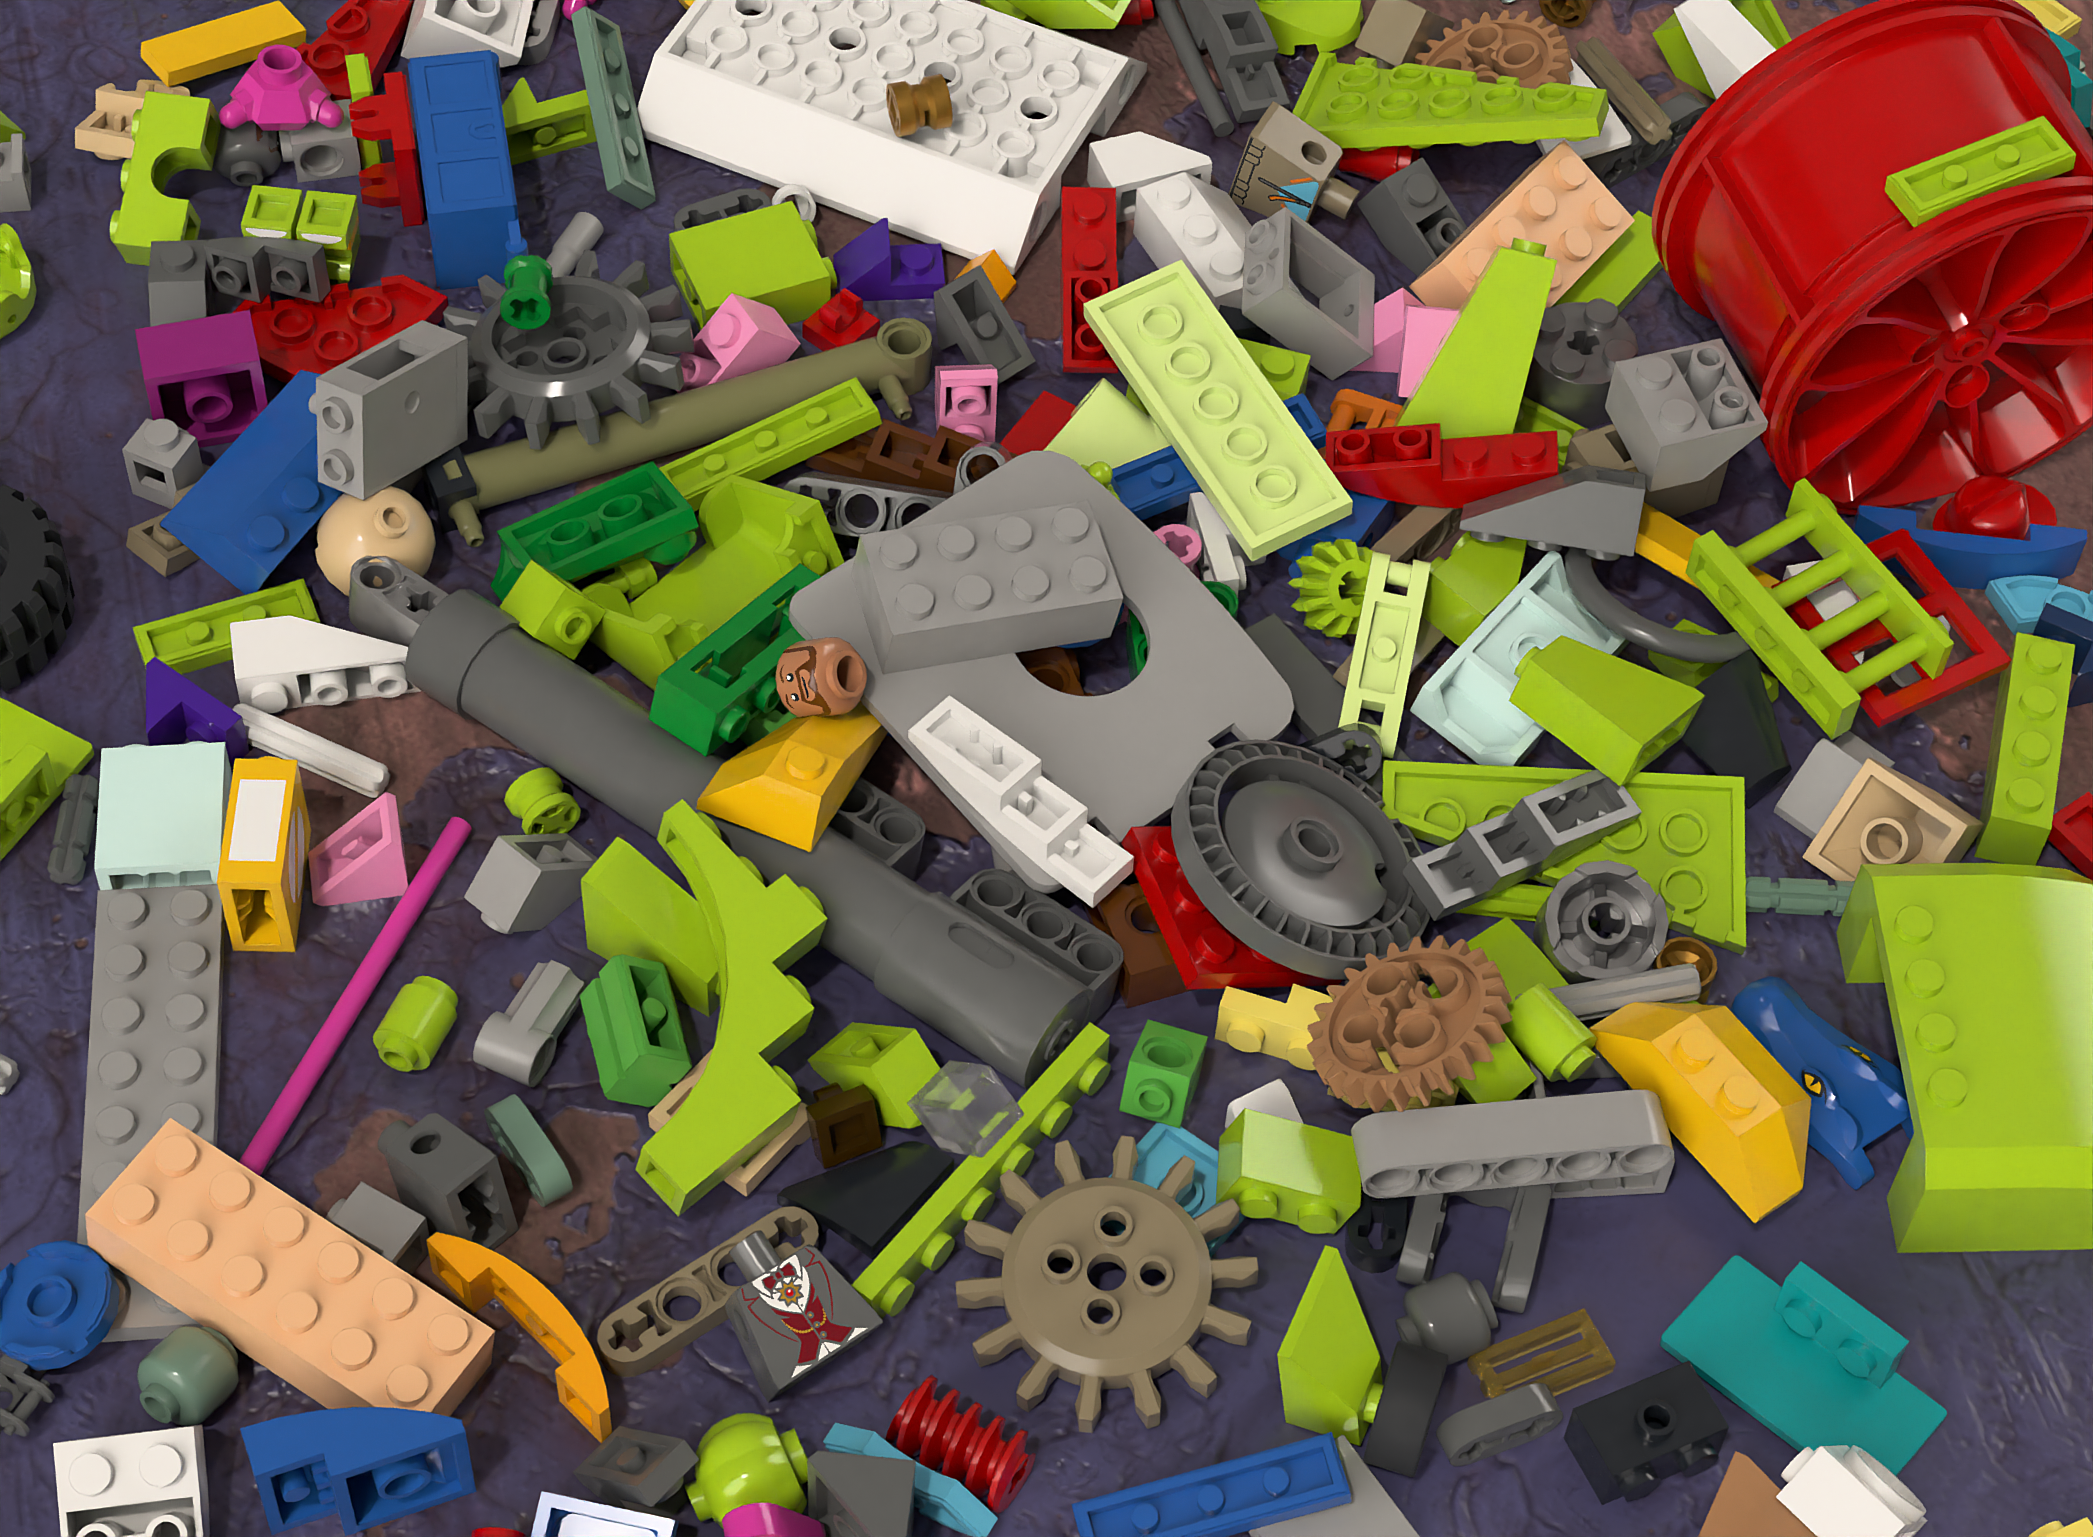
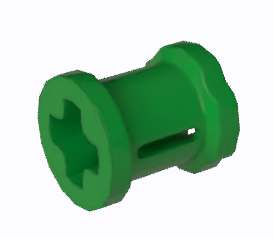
[500,255,553,330]

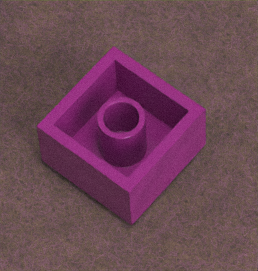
[135,310,268,448]

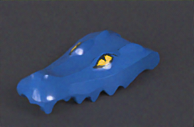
[1730,976,1914,1190]

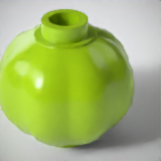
[685,1413,808,1529]

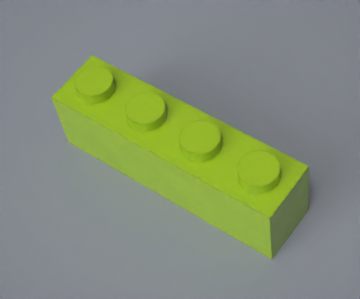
[1974,632,2075,866]

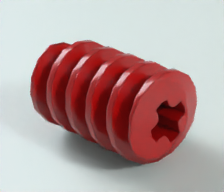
[885,1375,1036,1514]

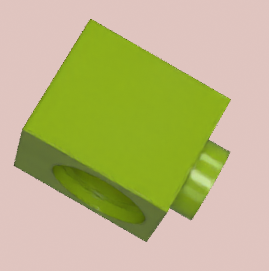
[500,560,606,660]

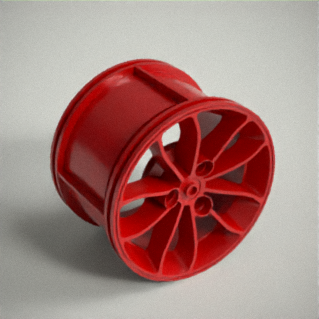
[1652,0,2093,515]

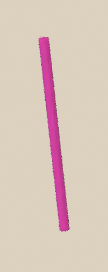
[239,817,472,1176]

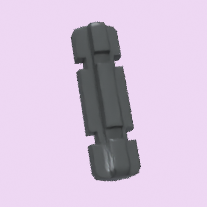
[47,774,99,885]

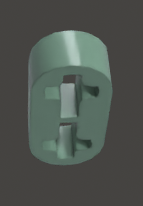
[484,1094,573,1207]

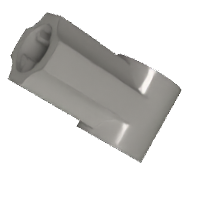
[473,960,585,1087]

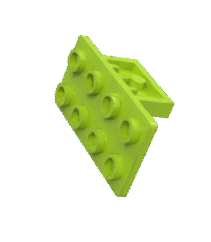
[0,698,94,861]

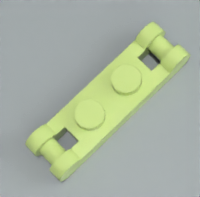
[1338,551,1431,758]

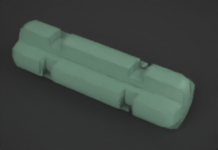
[1745,876,1855,916]

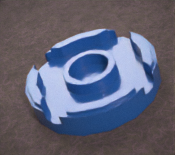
[0,1240,120,1371]

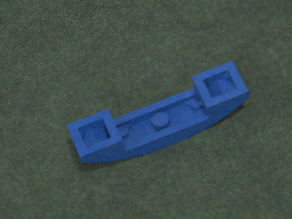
[1851,505,2087,590]

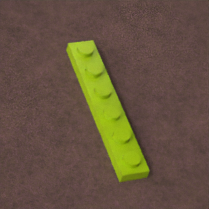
[851,1022,1111,1320]

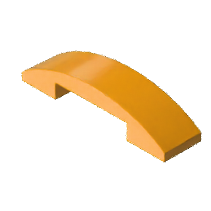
[426,1232,612,1443]

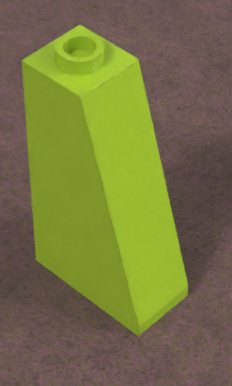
[1394,238,1557,439]

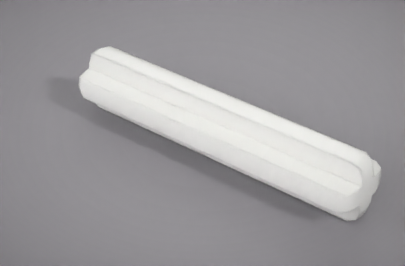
[233,703,390,798]

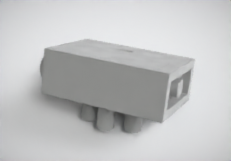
[308,320,468,500]

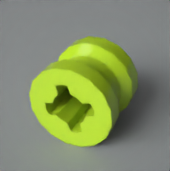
[504,767,581,835]

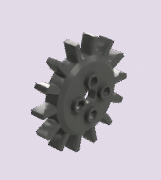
[443,250,694,450]

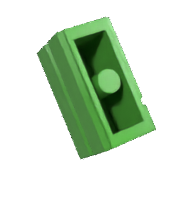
[580,954,692,1107]

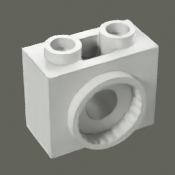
[1776,1445,1928,1537]

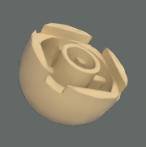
[315,485,436,596]

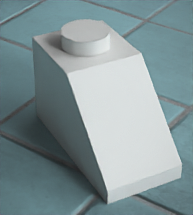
[1087,131,1212,223]

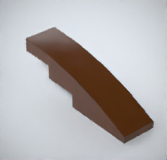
[805,418,1019,493]

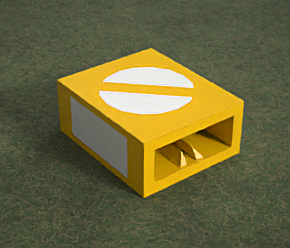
[217,756,311,952]

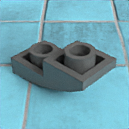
[204,237,331,303]

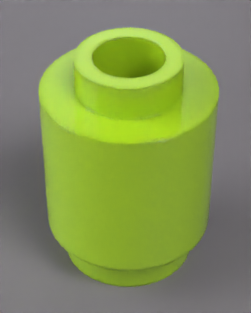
[373,976,458,1072]

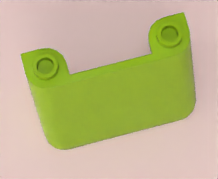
[582,474,845,692]

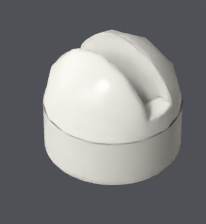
[771,184,816,222]

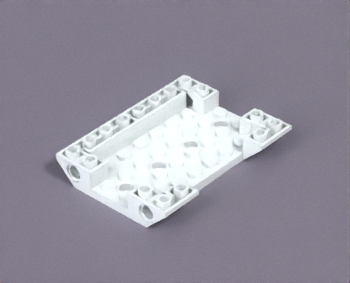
[637,0,1147,275]

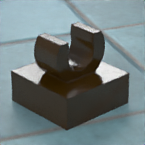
[805,1082,883,1169]

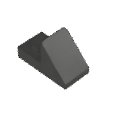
[934,265,1035,385]
[573,1426,699,1519]

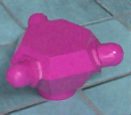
[219,45,344,131]

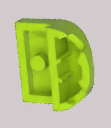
[1255,0,1364,55]

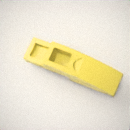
[1215,983,1459,1112]

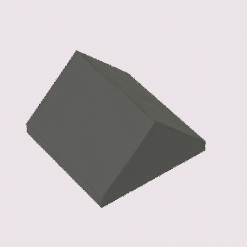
[807,1451,916,1537]

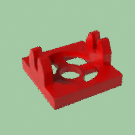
[348,71,425,227]

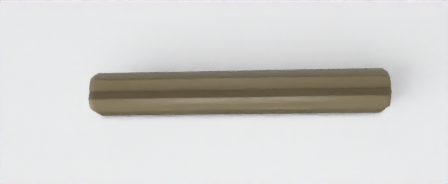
[1575,37,1673,145]

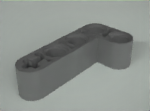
[783,441,1012,537]

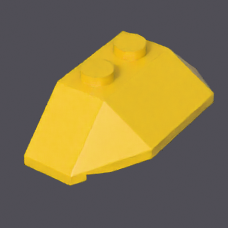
[1589,1002,1811,1224]

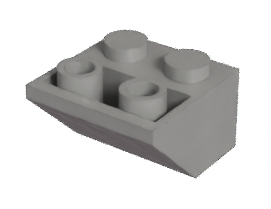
[1605,338,1768,492]

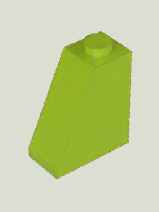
[1508,635,1705,787]
[580,837,720,1017]

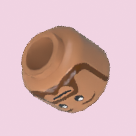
[775,637,867,718]

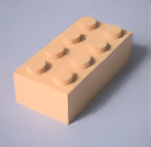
[1409,140,1635,309]

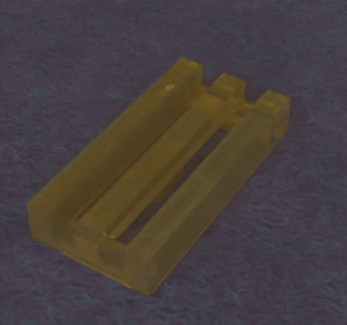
[1467,1308,1616,1399]

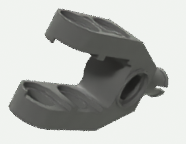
[1395,1089,1552,1314]

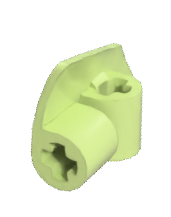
[1043,378,1171,469]

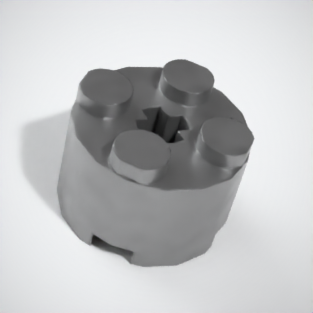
[1523,298,1639,428]
[1533,860,1669,985]

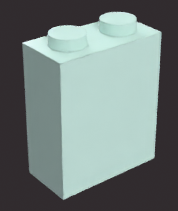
[94,741,232,890]

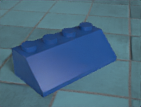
[160,370,345,595]

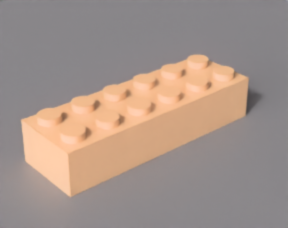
[85,1118,495,1417]

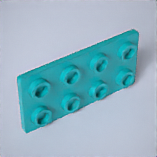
[1660,1255,1947,1477]

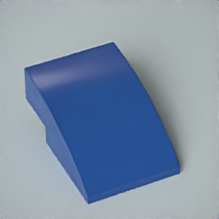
[240,1407,476,1536]

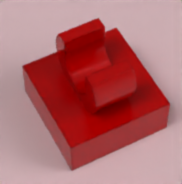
[802,288,880,351]

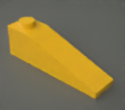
[696,701,888,852]

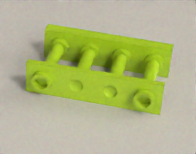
[1685,477,1954,740]

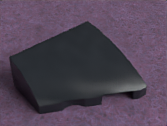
[1681,650,1792,809]
[777,1141,954,1259]

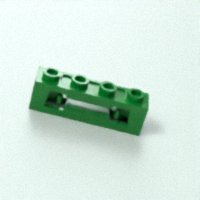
[648,563,821,757]

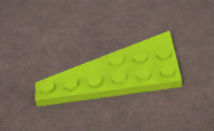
[1292,51,1609,151]
[1381,760,1746,955]

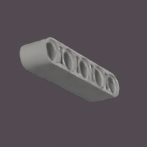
[1351,1090,1674,1198]

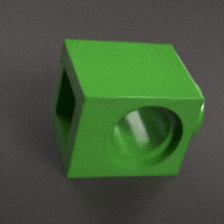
[1119,1019,1208,1129]

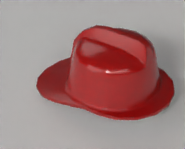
[1932,475,2057,540]

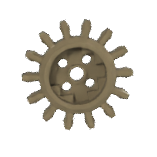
[955,1136,1258,1433]

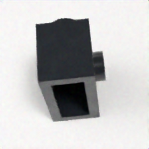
[1564,1361,1729,1505]

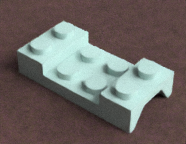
[1410,551,1630,767]

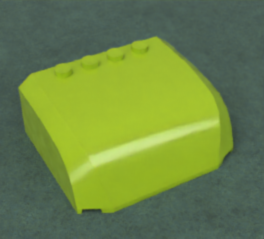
[1836,863,2093,1253]

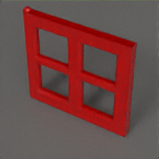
[1771,528,2012,728]

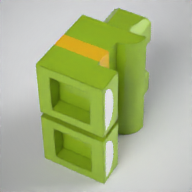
[241,185,361,285]

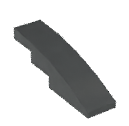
[1401,769,1642,921]

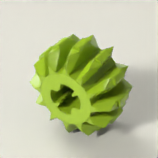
[1288,539,1389,638]

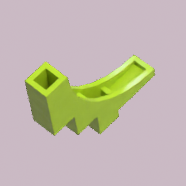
[635,799,828,1217]

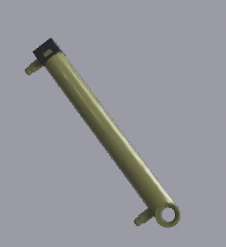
[421,317,932,548]

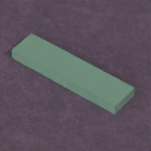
[571,6,656,210]

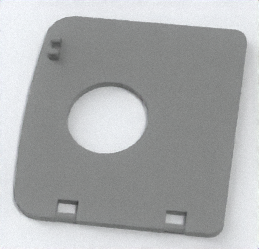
[788,451,1294,893]

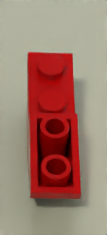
[1060,187,1119,373]
[1325,423,1560,509]

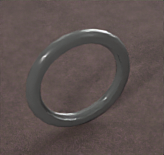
[1565,547,1754,663]

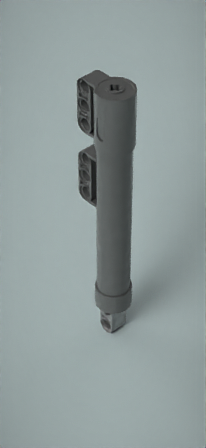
[349,556,1123,1090]

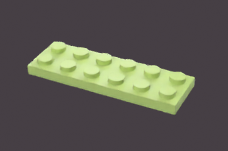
[1083,259,1353,562]

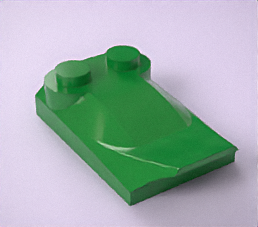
[490,461,699,603]

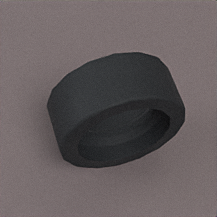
[1364,1341,1449,1477]

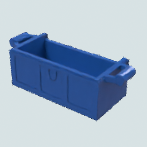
[407,50,529,290]

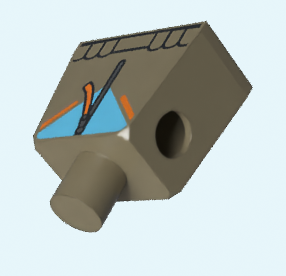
[1228,101,1360,224]

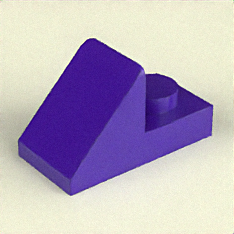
[833,218,945,301]
[146,657,250,767]

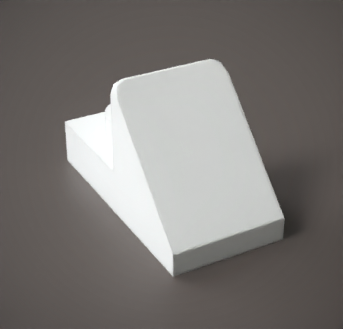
[1186,492,1267,598]

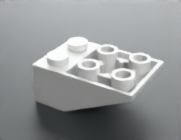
[53,1425,210,1537]

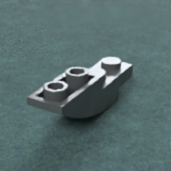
[1178,0,1291,123]

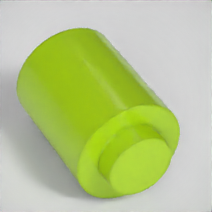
[1500,983,1597,1082]

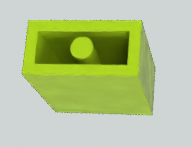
[669,201,837,331]

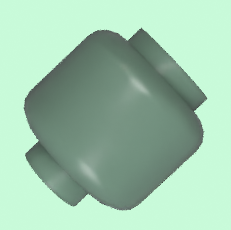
[137,1326,239,1426]

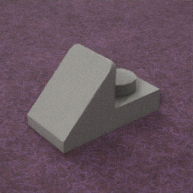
[1774,730,1895,840]

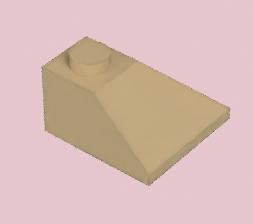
[1802,758,1985,881]

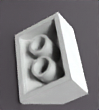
[401,0,534,67]
[1133,172,1304,310]

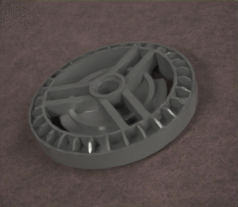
[1171,739,1430,980]

